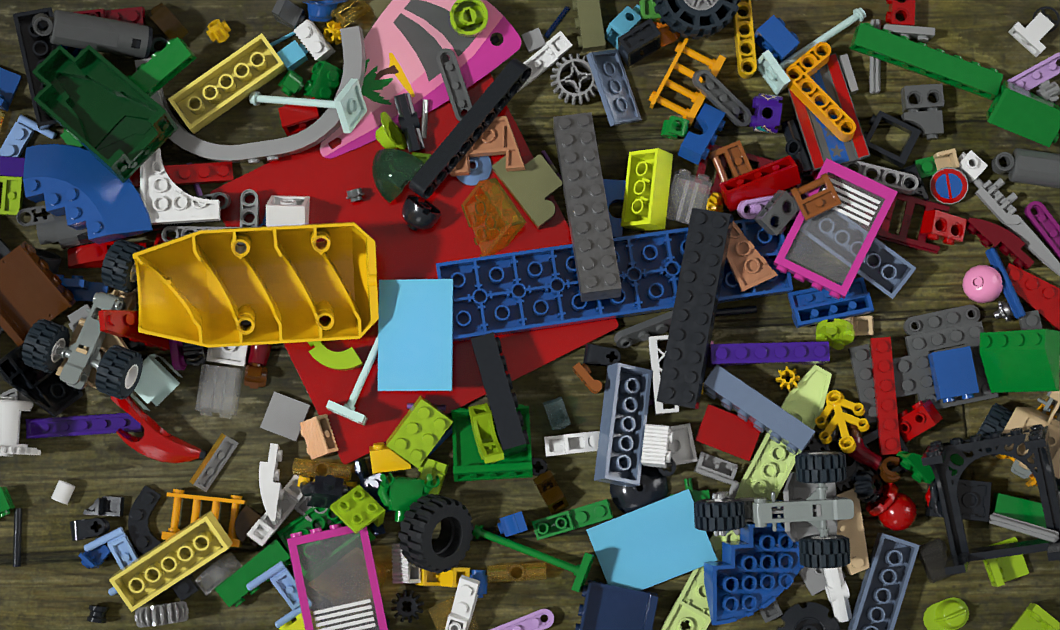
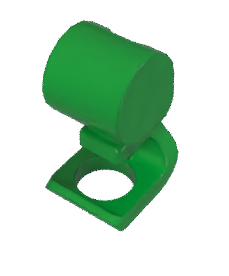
[660,116,689,140]

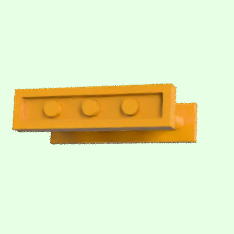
[648,38,726,128]
[161,489,248,547]

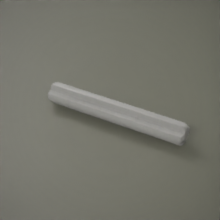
[869,19,881,94]
[989,513,1059,543]

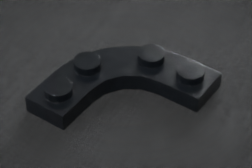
[128,485,163,554]

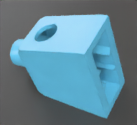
[604,5,642,49]

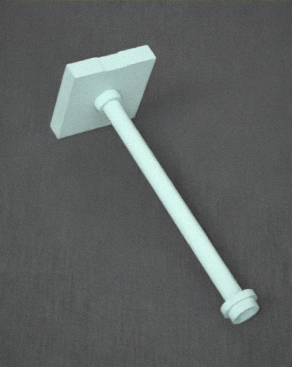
[757,8,866,95]
[249,78,367,133]
[326,335,378,426]

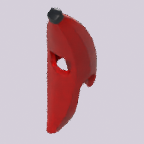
[110,396,207,464]

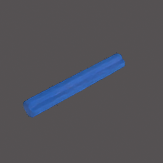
[985,248,1026,319]

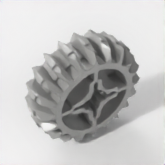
[550,54,598,105]
[134,601,189,628]

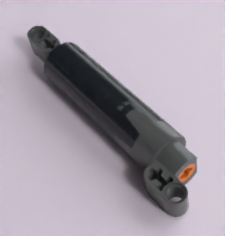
[16,189,231,249]

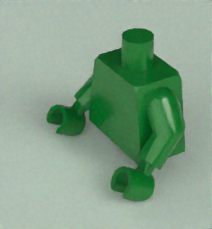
[377,472,440,522]

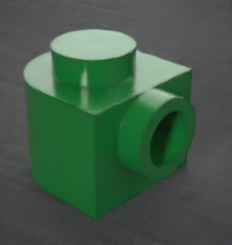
[278,69,304,97]

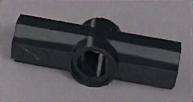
[394,93,425,153]
[782,119,814,178]

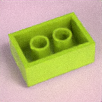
[386,395,453,468]

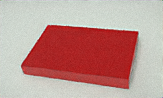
[694,404,760,462]

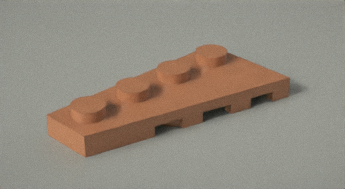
[726,221,778,292]

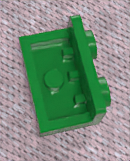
[303,61,343,100]

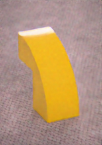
[415,567,470,587]

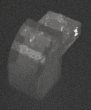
[195,552,242,596]

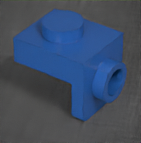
[78,538,111,569]

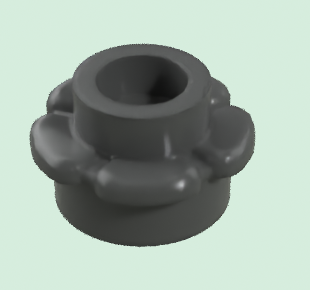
[346,188,365,202]

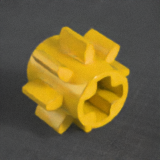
[206,19,231,43]
[323,20,346,45]
[776,366,800,392]

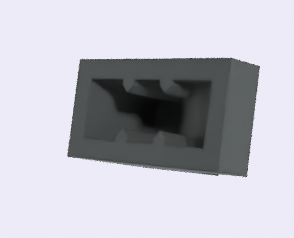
[272,0,306,29]
[900,110,944,140]

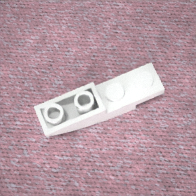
[544,431,600,457]
[259,443,285,525]
[445,575,480,630]

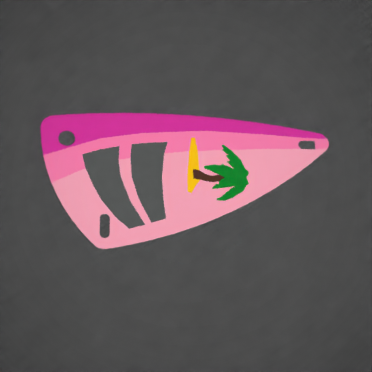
[320,0,521,159]

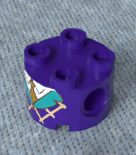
[749,93,783,134]

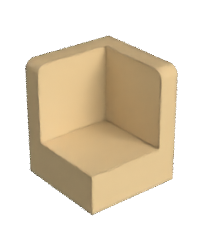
[933,148,960,171]

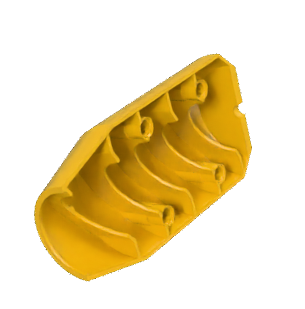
[133,222,379,348]

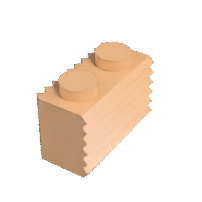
[300,414,338,460]

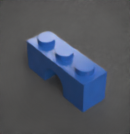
[678,103,726,165]
[603,179,626,238]

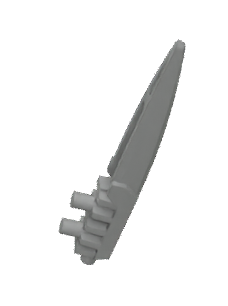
[972,177,1060,276]

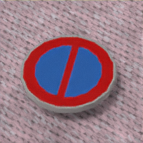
[930,167,968,204]

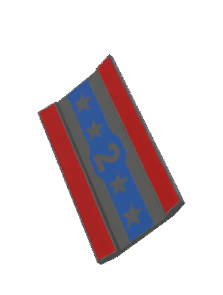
[784,53,870,171]

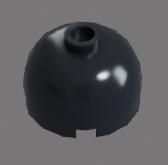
[402,195,441,231]

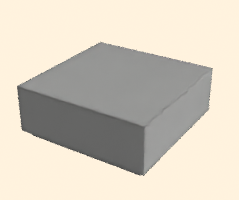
[521,28,546,53]

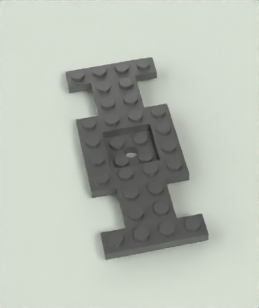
[848,310,1042,424]

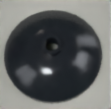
[610,465,668,514]

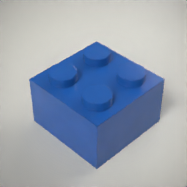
[754,15,800,64]

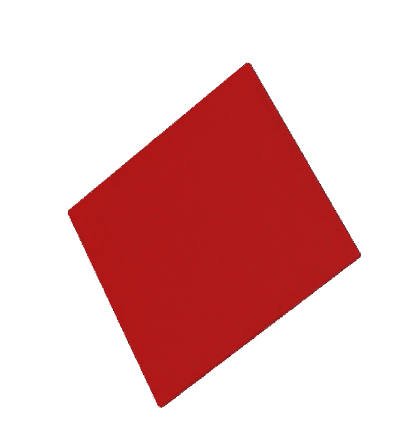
[210,73,619,465]

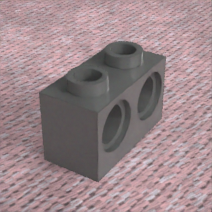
[901,83,944,112]
[754,190,799,235]

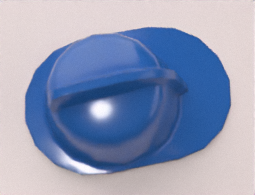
[302,0,348,22]

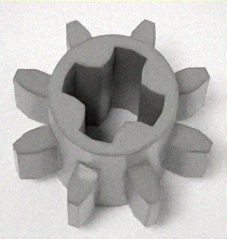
[1036,80,1060,103]

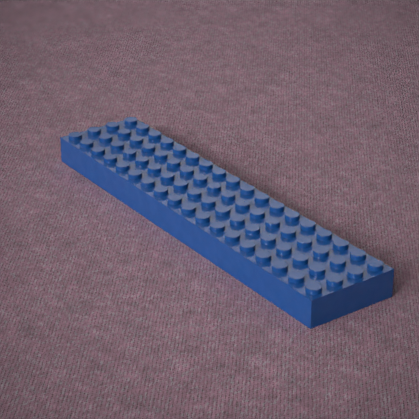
[436,217,793,342]

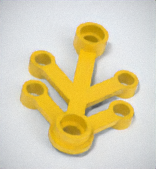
[815,390,870,453]

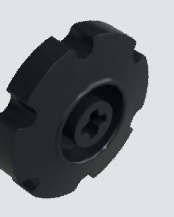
[776,602,840,630]

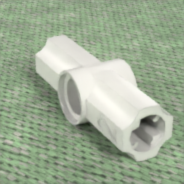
[823,567,852,622]

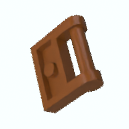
[708,140,752,182]
[790,173,842,221]
[572,362,602,394]

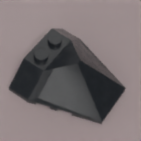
[0,343,83,417]

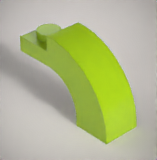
[308,341,364,371]
[468,403,504,464]

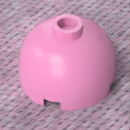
[962,265,1003,303]

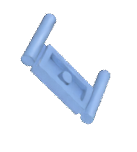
[0,114,57,158]
[84,527,139,596]
[246,561,312,628]

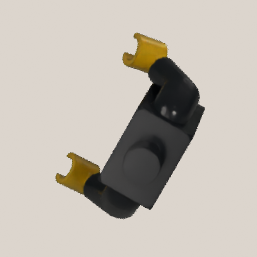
[297,475,358,508]

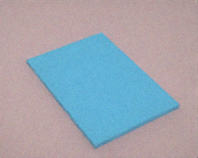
[378,279,453,391]
[586,489,718,590]

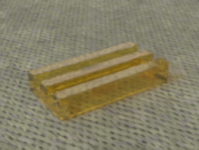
[330,0,371,28]

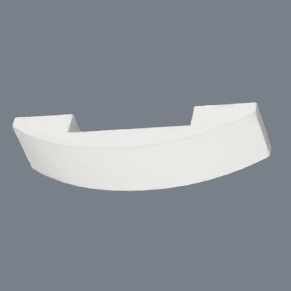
[518,31,573,91]
[247,474,303,546]

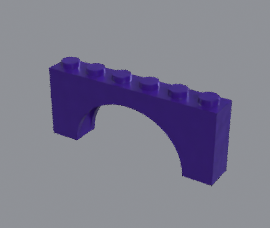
[707,342,830,367]

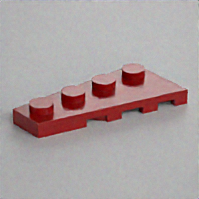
[1005,263,1060,331]
[98,310,170,351]

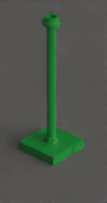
[473,525,595,592]

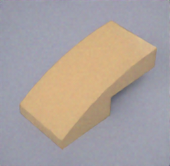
[832,316,874,336]

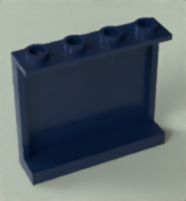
[575,580,658,630]

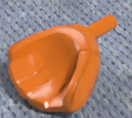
[654,21,680,47]

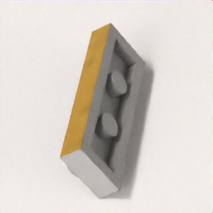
[189,433,239,492]

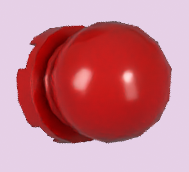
[866,482,917,531]

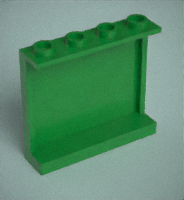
[451,404,533,482]

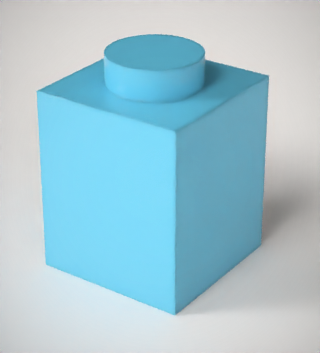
[277,40,308,70]

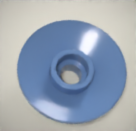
[456,156,492,186]

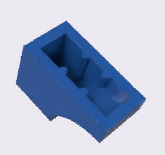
[497,511,528,537]

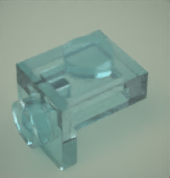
[543,397,571,430]

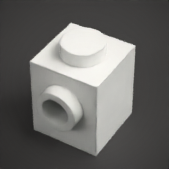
[958,150,988,183]

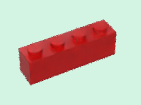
[719,155,801,212]

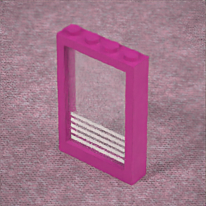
[774,158,898,300]
[287,523,388,630]

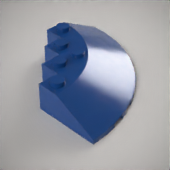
[23,144,153,244]
[704,500,804,625]

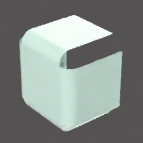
[130,354,183,411]

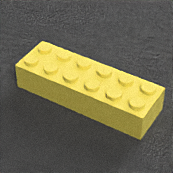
[168,33,287,134]
[109,511,233,612]

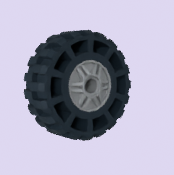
[652,0,741,39]

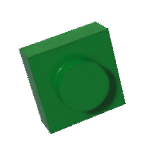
[914,156,937,179]

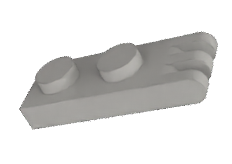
[882,24,935,42]

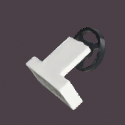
[1008,6,1060,57]

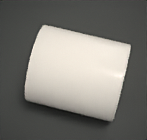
[51,480,75,505]

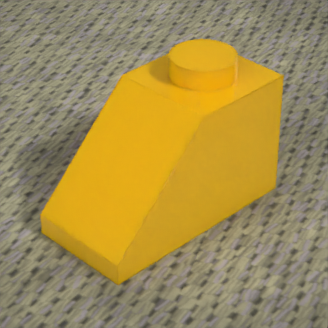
[369,442,411,474]

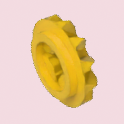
[706,192,724,213]

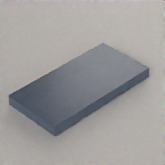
[586,49,642,127]

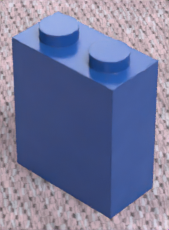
[928,346,979,403]

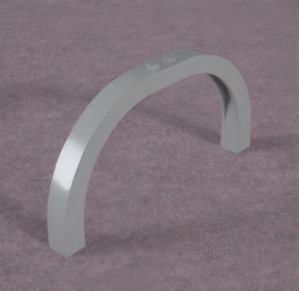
[135,26,366,164]

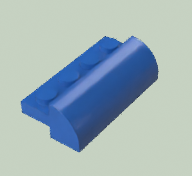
[788,277,874,328]

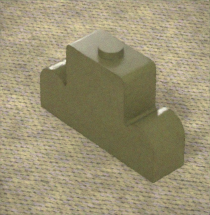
[492,155,562,229]

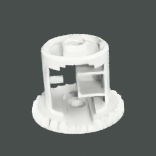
[0,397,41,457]

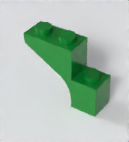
[896,451,964,484]

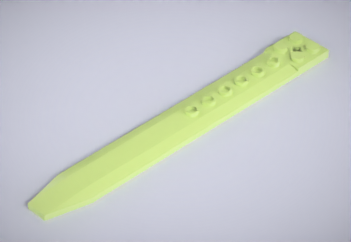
[661,365,832,630]

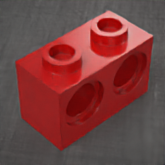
[885,0,915,26]
[920,210,967,245]

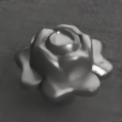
[993,301,1013,321]

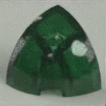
[372,149,424,203]

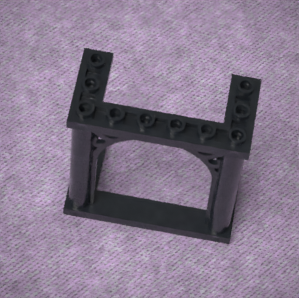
[921,424,1060,575]

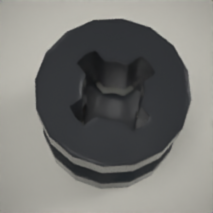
[86,605,109,623]

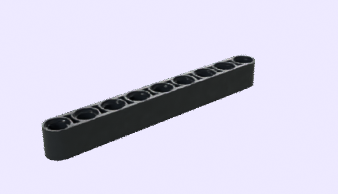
[409,58,532,199]

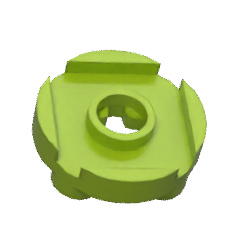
[816,319,855,350]

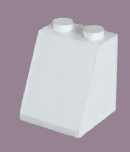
[266,195,310,226]

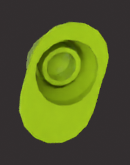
[375,111,407,150]
[923,597,969,630]

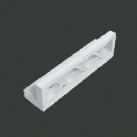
[648,335,679,416]

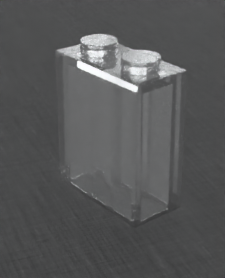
[666,169,713,224]
[195,364,243,419]

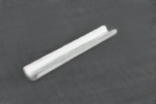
[421,99,428,138]

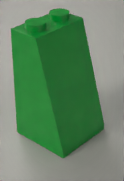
[986,80,1060,147]

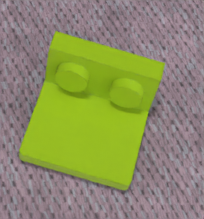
[330,485,386,534]
[983,537,1029,587]
[1010,603,1060,630]

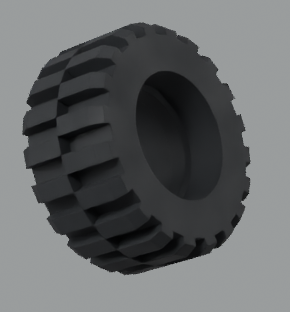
[398,494,474,573]

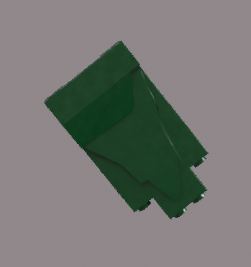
[32,45,178,183]

